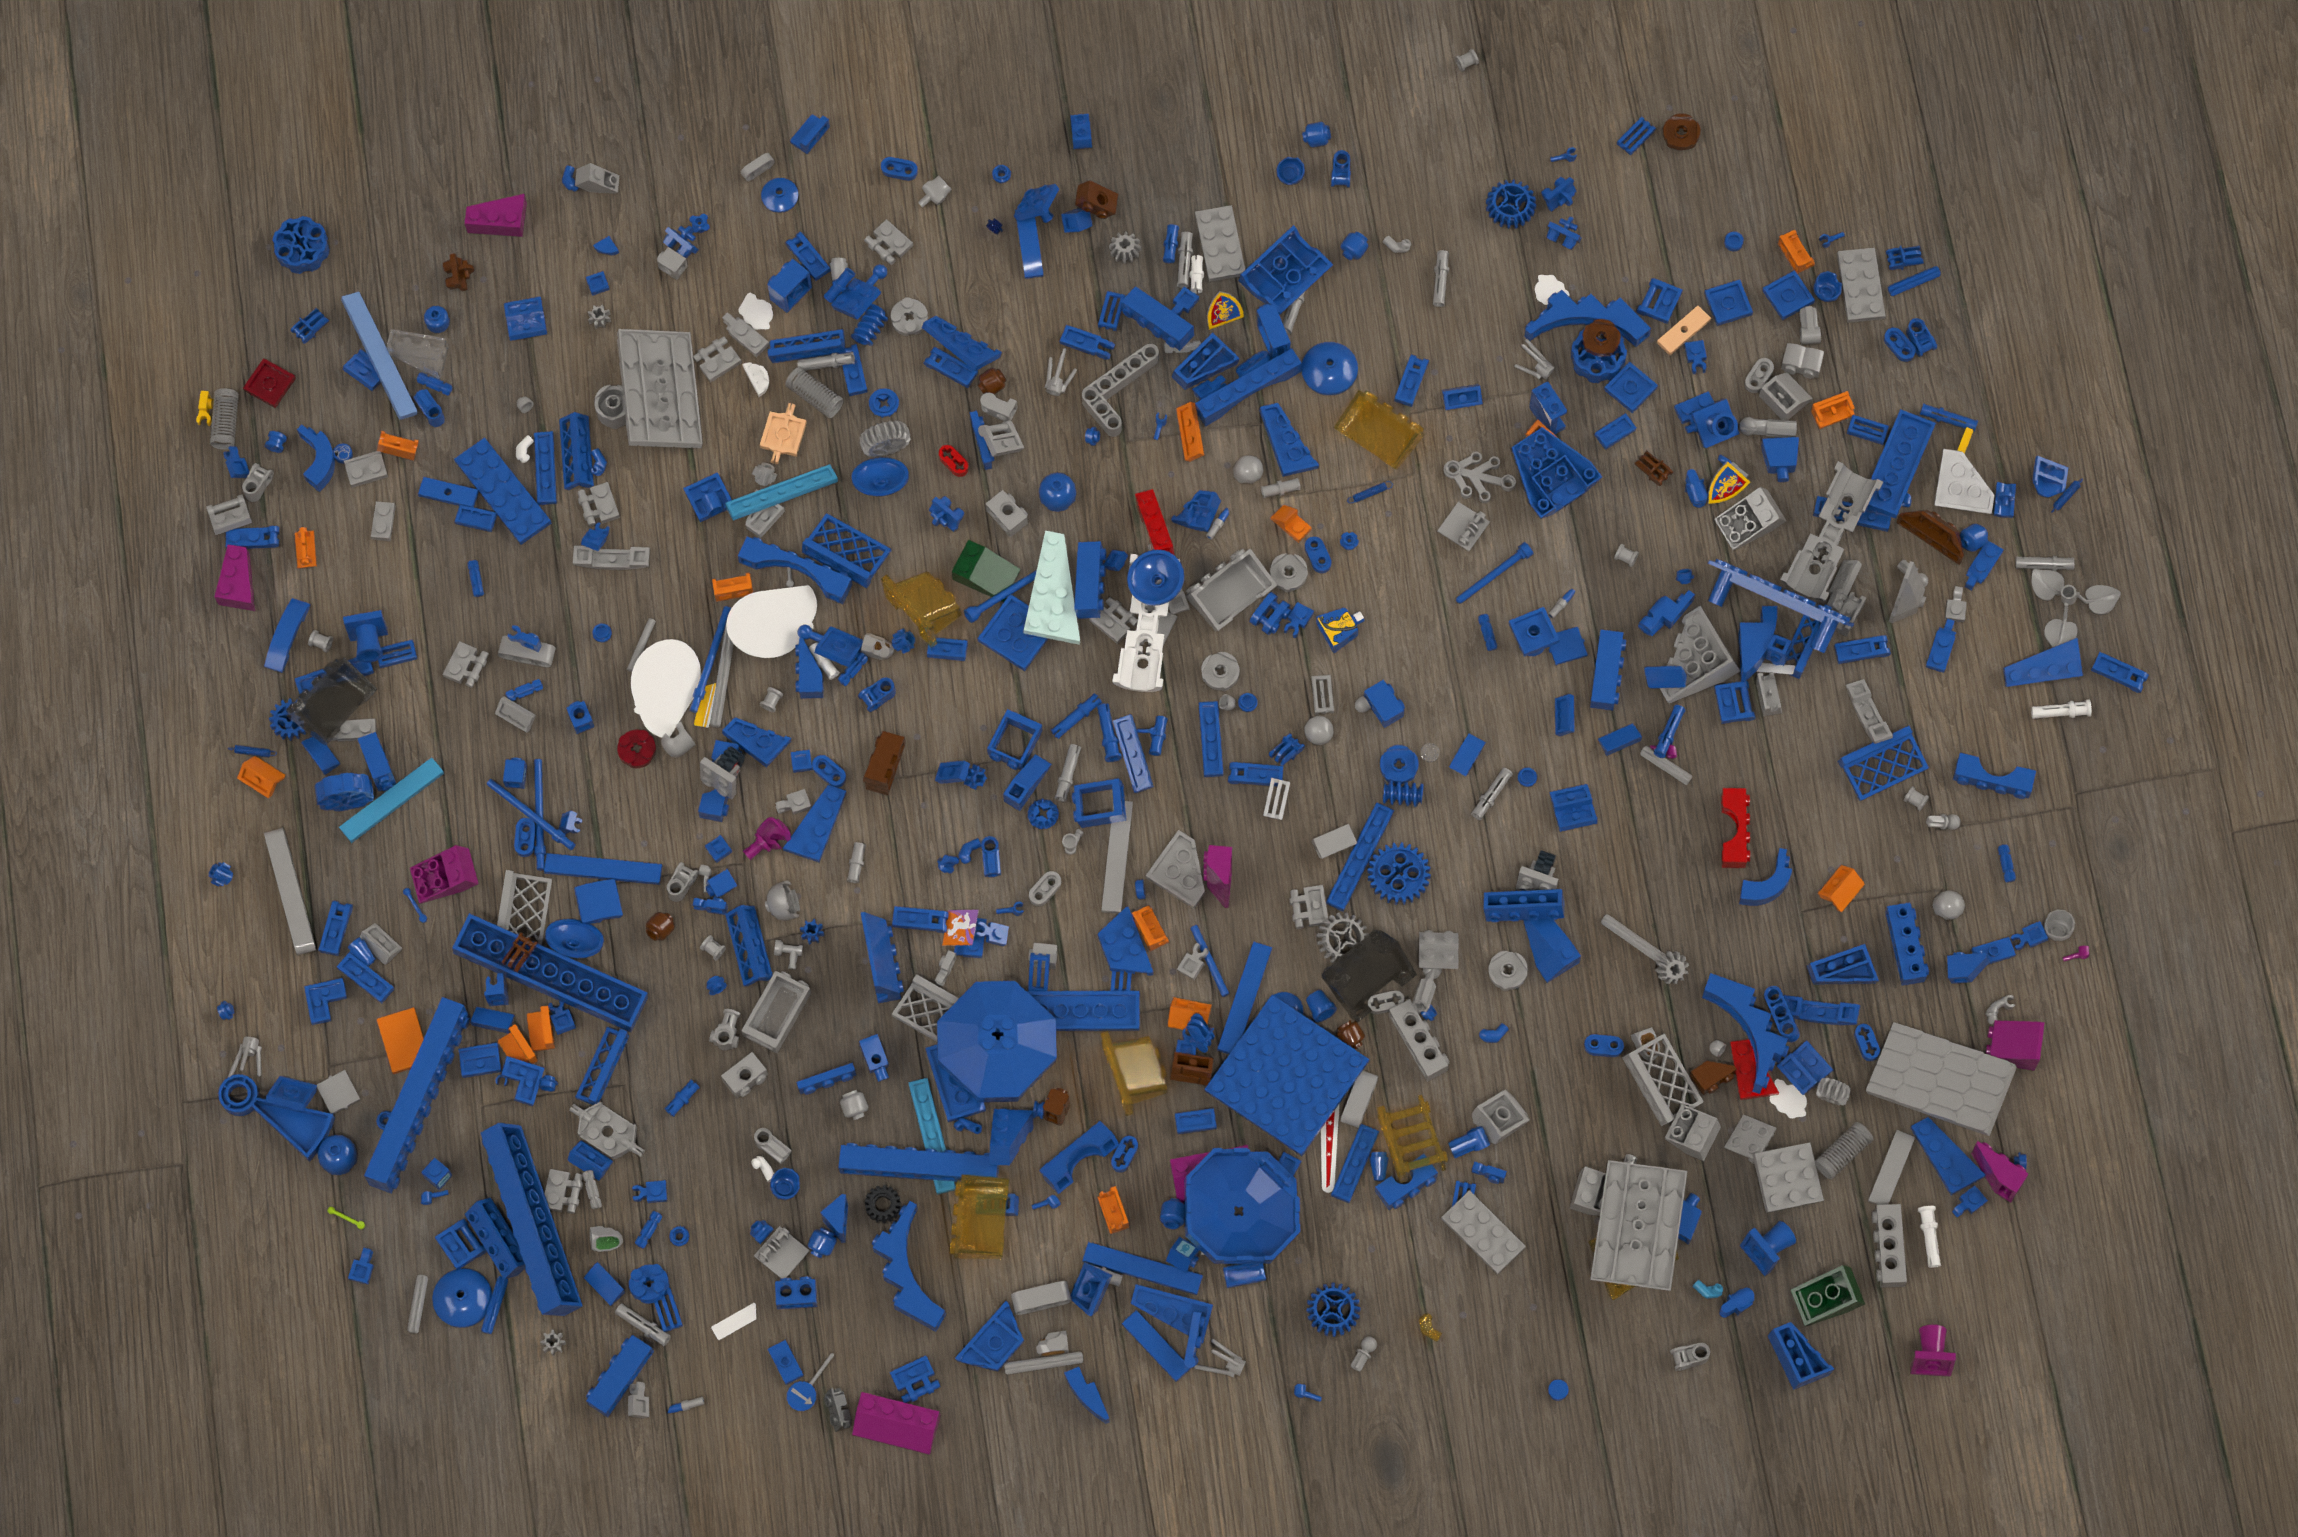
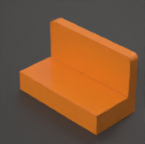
[237,756,286,798]
[1818,865,1865,912]
[1168,997,1212,1030]
[527,1006,555,1052]
[498,1024,538,1064]

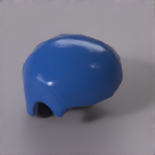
[1276,157,1305,185]
[1813,271,1842,302]
[770,1168,800,1200]

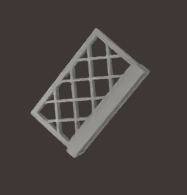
[497,870,552,945]
[892,974,959,1042]
[1622,1033,1703,1126]

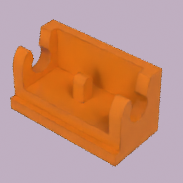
[1778,230,1815,274]
[1811,391,1855,429]
[377,431,419,461]
[712,572,753,602]
[1132,906,1169,951]
[1097,1186,1129,1234]

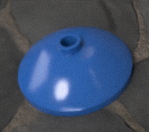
[1302,342,1358,395]
[852,458,909,497]
[1127,550,1184,606]
[545,919,604,959]
[432,1268,492,1328]

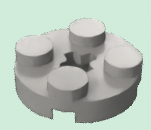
[890,297,928,336]
[1270,553,1308,593]
[1201,652,1240,691]
[1488,951,1527,991]

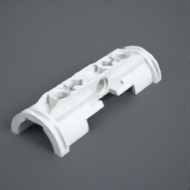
[1113,554,1180,692]

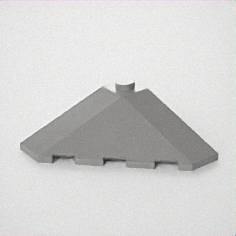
[1660,606,1740,703]

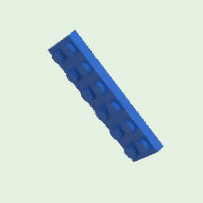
[1867,409,1936,519]
[454,438,551,545]
[1026,991,1140,1031]

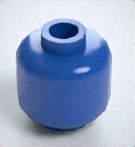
[1302,122,1331,148]
[1341,232,1368,260]
[424,306,450,333]
[1960,524,1988,552]
[1160,1198,1185,1229]
[808,1227,837,1258]

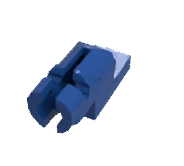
[1638,590,1695,636]

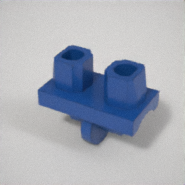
[1542,177,1577,212]
[1547,216,1582,250]
[663,226,699,258]
[1994,482,2016,518]
[929,496,964,532]

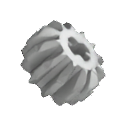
[1109,231,1141,264]
[1655,951,1689,984]
[1816,1078,1850,1105]

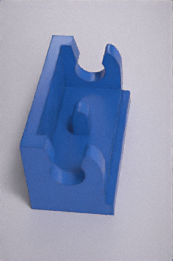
[484,973,509,1007]

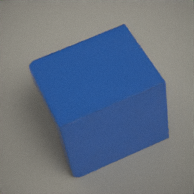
[1061,208,1092,233]

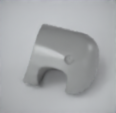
[661,721,696,758]

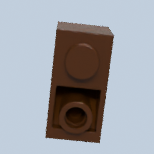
[1689,1061,1737,1095]

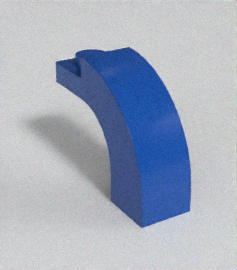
[297,425,335,492]
[1739,848,1792,906]

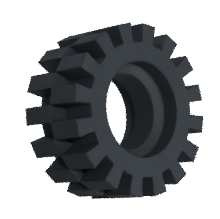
[865,1185,901,1224]

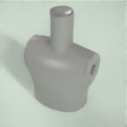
[918,175,952,208]

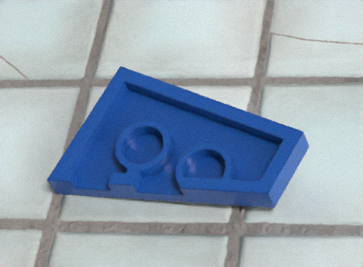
[722,718,791,768]

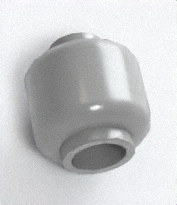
[840,1090,869,1120]

